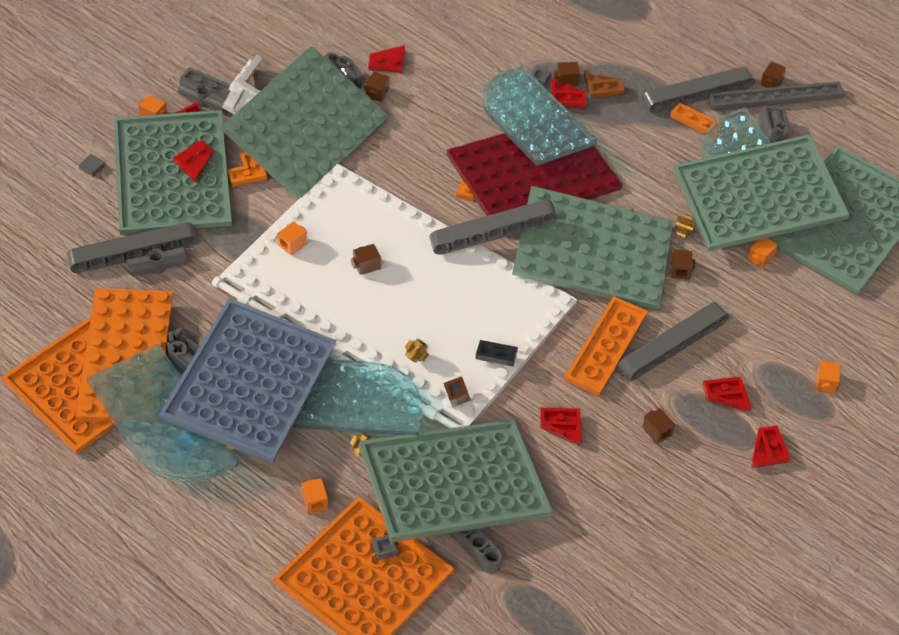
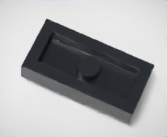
[475,340,518,367]

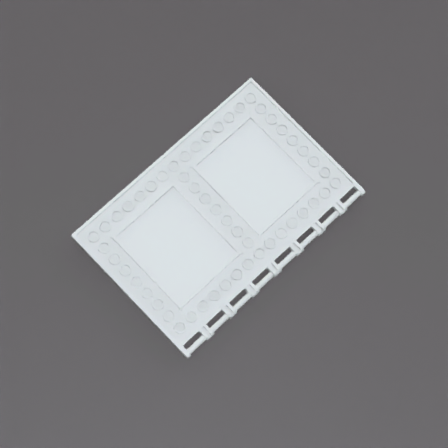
[212,164,577,428]

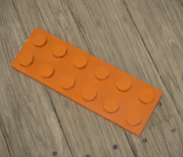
[564,296,648,397]

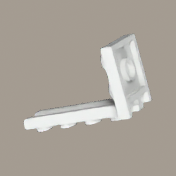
[222,55,262,114]

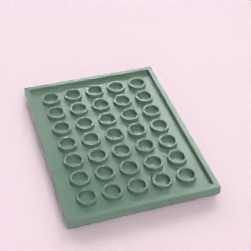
[220,46,389,200]
[114,110,232,235]
[673,134,849,252]
[768,145,899,295]
[512,186,673,311]
[359,419,553,542]

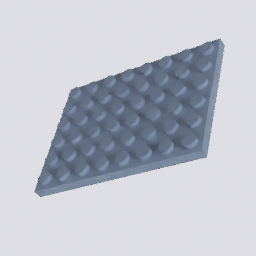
[159,298,337,463]

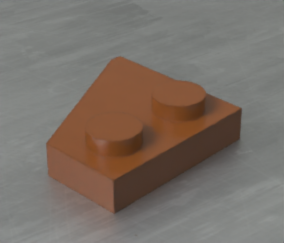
[583,70,625,98]

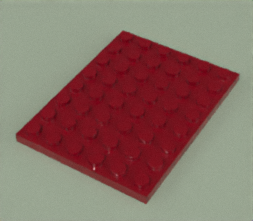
[446,114,622,216]

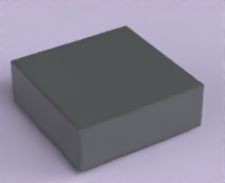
[528,67,551,88]
[79,154,105,177]
[371,535,398,561]

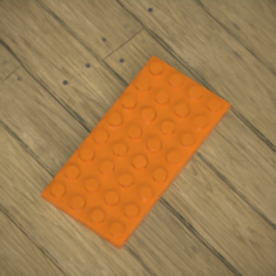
[75,288,173,423]

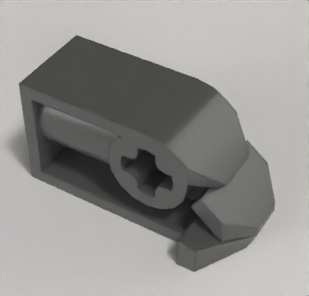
[324,52,364,89]
[758,106,790,144]
[167,328,199,374]

